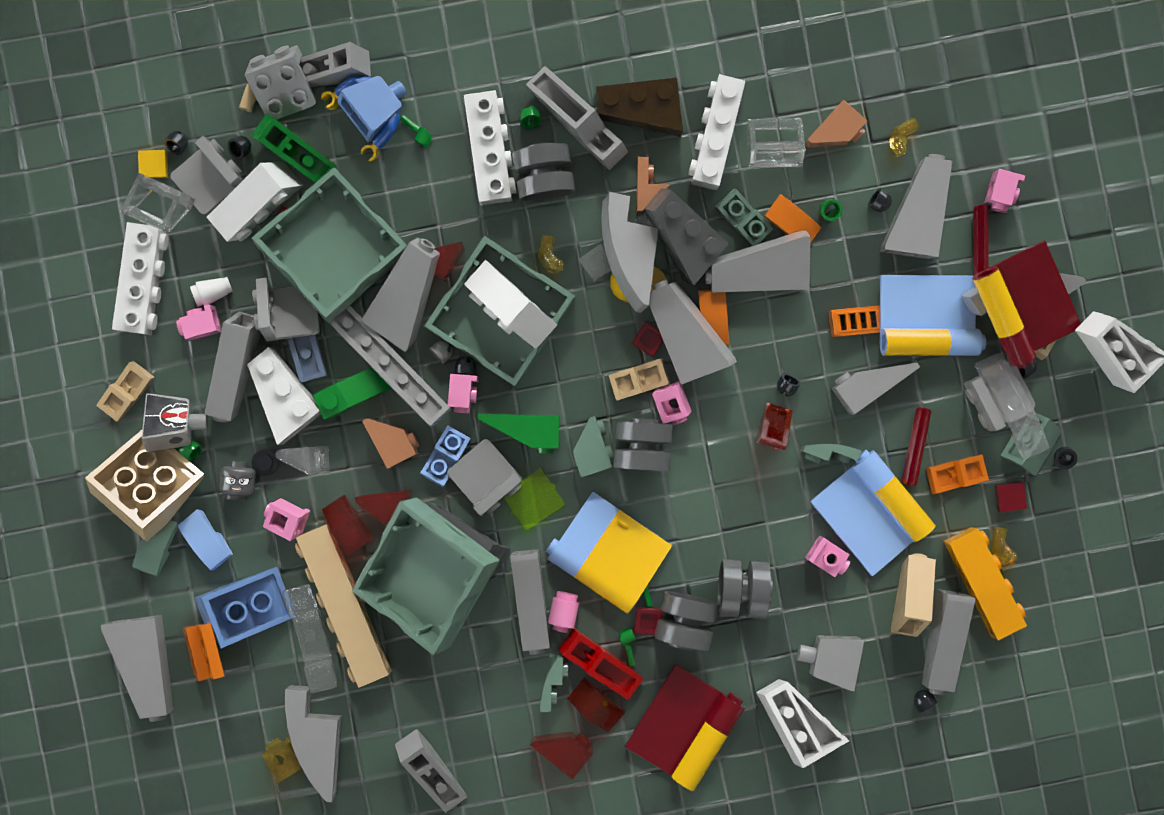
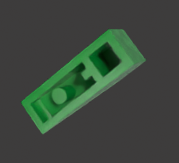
[251,114,337,183]
[312,367,392,420]
[478,414,560,454]

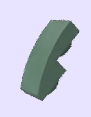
[715,189,773,246]
[800,444,861,464]
[132,520,178,577]
[540,654,568,712]

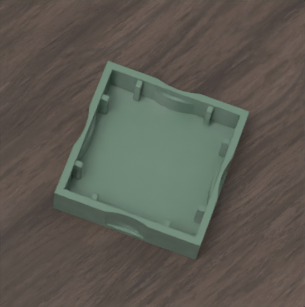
[252,168,407,324]
[425,236,575,387]
[352,497,500,655]

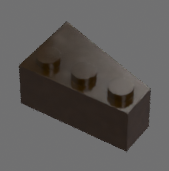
[596,77,683,137]

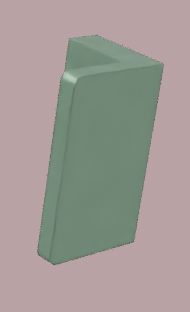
[1001,410,1062,476]

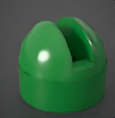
[519,105,542,129]
[819,199,842,221]
[178,439,202,462]

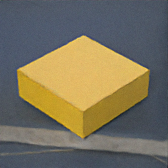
[138,150,168,179]

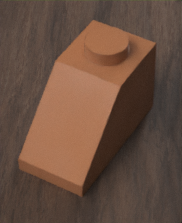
[804,99,867,148]
[362,418,420,469]

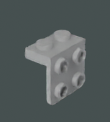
[245,45,316,120]
[171,136,243,215]
[252,278,320,341]
[964,361,1035,431]
[448,439,522,516]

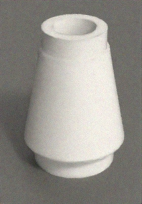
[190,277,233,307]

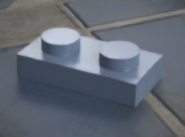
[288,335,328,383]

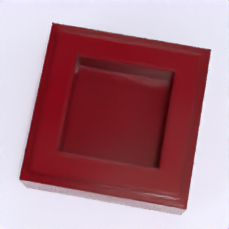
[631,321,664,358]
[995,482,1027,512]
[634,606,663,636]

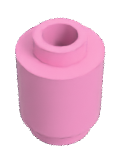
[548,591,579,632]

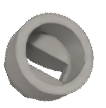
[429,341,453,364]

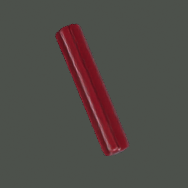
[973,205,989,276]
[901,407,932,486]

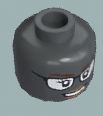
[219,461,256,500]

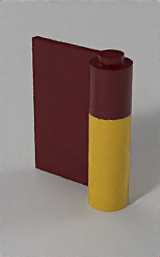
[972,240,1081,368]
[624,664,745,791]

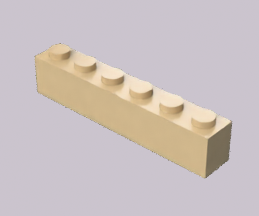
[295,523,392,688]

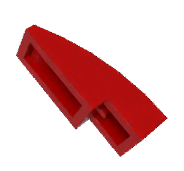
[558,628,644,700]

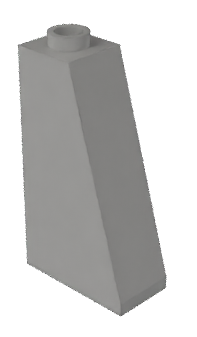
[880,154,952,260]
[705,231,810,292]
[361,238,440,352]
[649,280,737,385]
[204,311,261,422]
[510,549,550,655]
[922,589,975,695]
[101,615,174,722]

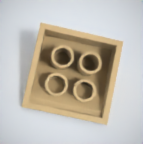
[85,430,204,542]

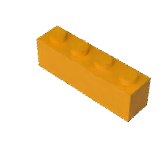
[943,527,1027,640]

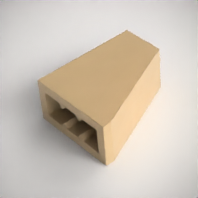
[891,554,936,637]

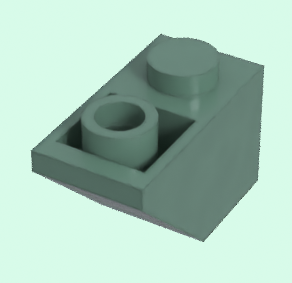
[573,416,614,478]

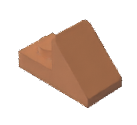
[636,157,670,215]

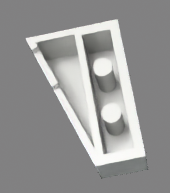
[207,161,304,242]
[464,260,557,349]
[1075,311,1164,393]
[247,347,321,445]
[756,679,849,768]

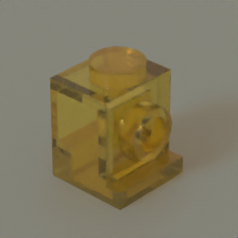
[261,737,302,784]

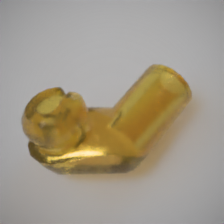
[889,117,920,156]
[538,235,564,273]
[990,526,1018,565]

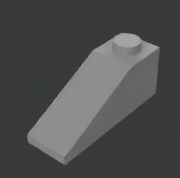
[299,42,371,87]
[832,363,920,415]
[395,729,467,813]

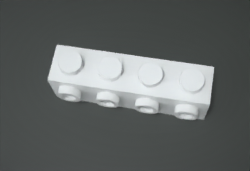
[688,74,745,191]
[464,90,516,206]
[112,222,169,335]

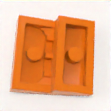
[182,623,224,681]

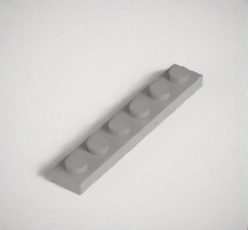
[329,306,451,428]

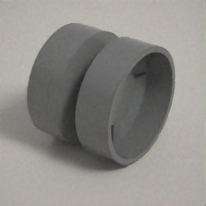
[512,143,576,201]
[613,418,673,471]
[717,559,773,619]
[655,591,720,651]

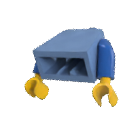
[321,76,406,161]

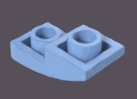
[420,425,471,488]
[178,509,233,571]

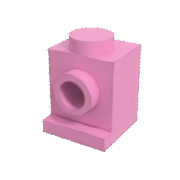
[984,169,1025,213]
[177,304,222,340]
[448,374,479,414]
[652,381,692,425]
[263,498,310,541]
[805,536,850,577]

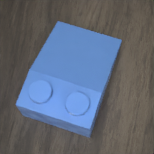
[195,567,296,648]

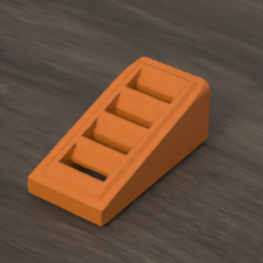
[828,305,880,338]

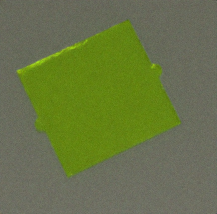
[503,468,565,531]

